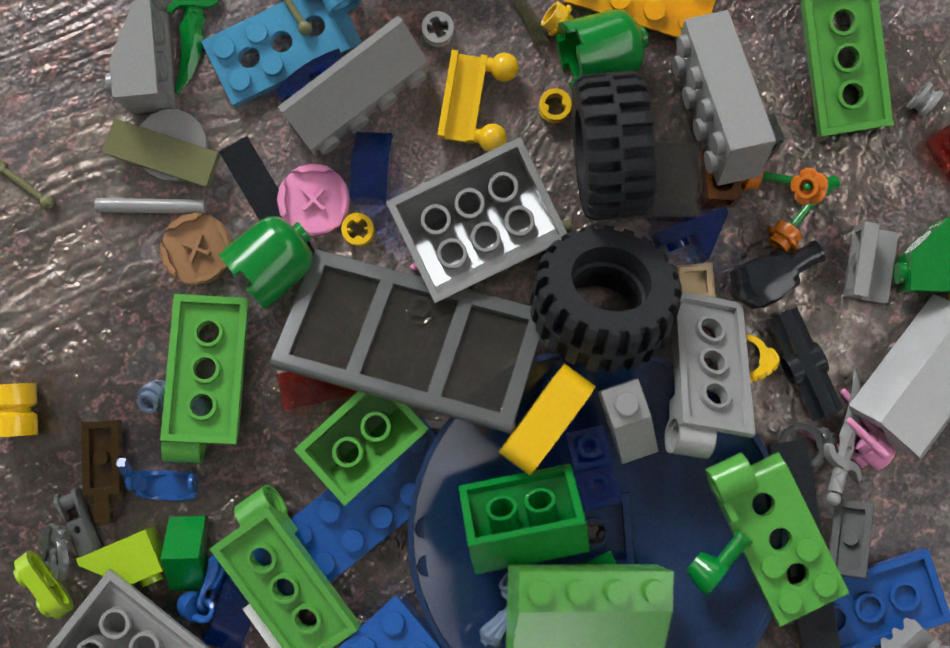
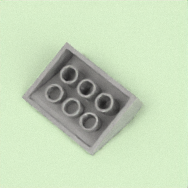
[386,137,567,303]
[47,569,209,648]

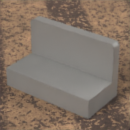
[843,221,899,304]

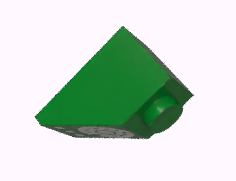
[893,217,950,294]

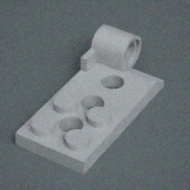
[664,291,756,459]

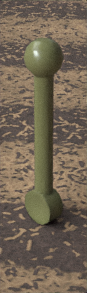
[284,0,313,36]
[0,159,55,209]

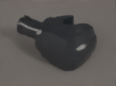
[729,240,826,309]

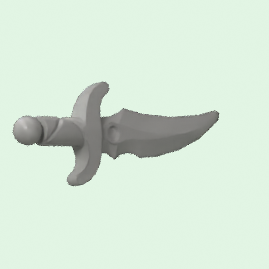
[824,369,862,506]

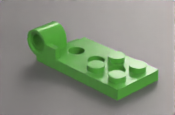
[801,0,894,137]
[160,294,250,464]
[705,452,849,627]
[210,485,361,648]

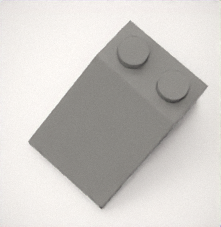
[105,0,176,115]

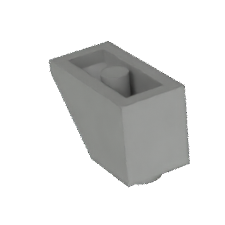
[597,379,659,464]

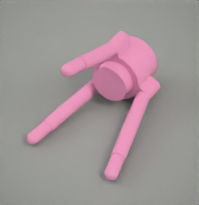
[798,389,896,471]

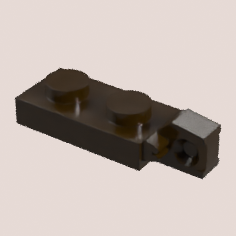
[81,420,124,524]

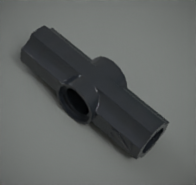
[766,307,843,421]

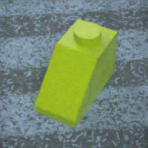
[76,526,164,587]

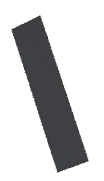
[219,136,315,255]

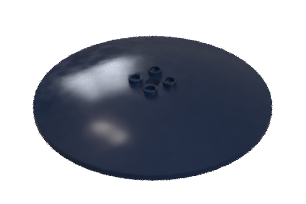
[408,352,788,648]

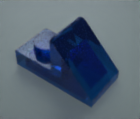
[652,206,729,263]

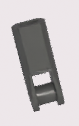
[53,487,103,558]

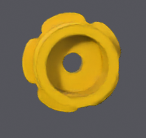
[541,1,574,36]

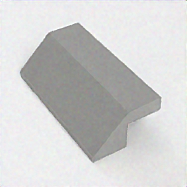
[848,294,950,460]

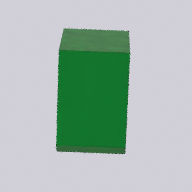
[160,515,208,591]

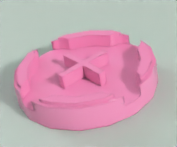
[277,163,351,237]

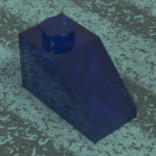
[349,132,393,206]

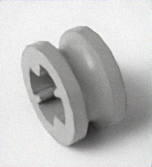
[422,11,454,48]
[906,81,944,118]

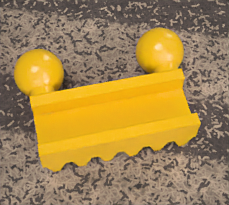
[437,50,519,152]

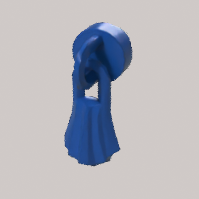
[177,554,228,624]

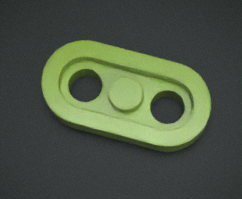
[13,550,74,619]

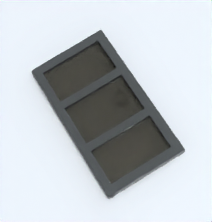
[270,249,540,434]

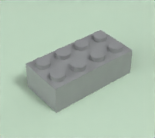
[672,10,776,186]

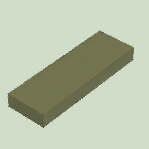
[102,118,221,189]

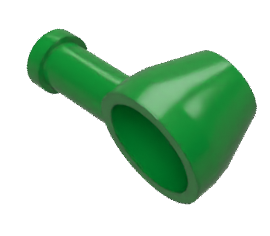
[686,529,753,596]

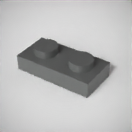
[829,499,875,580]

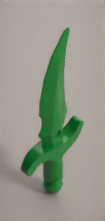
[167,0,220,94]

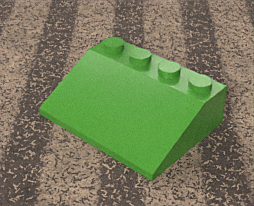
[506,564,674,648]

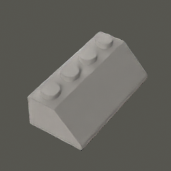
[278,15,429,157]

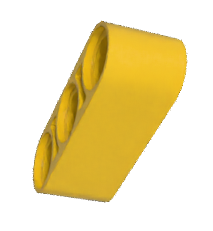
[499,363,596,475]

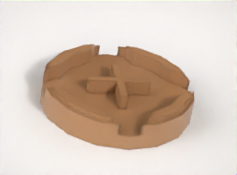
[159,212,233,286]

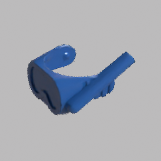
[116,458,198,502]

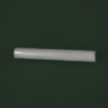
[95,198,207,214]

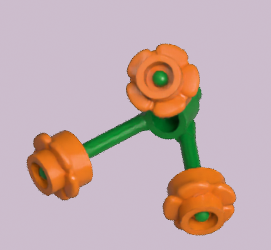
[740,168,840,253]

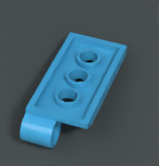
[201,0,362,108]

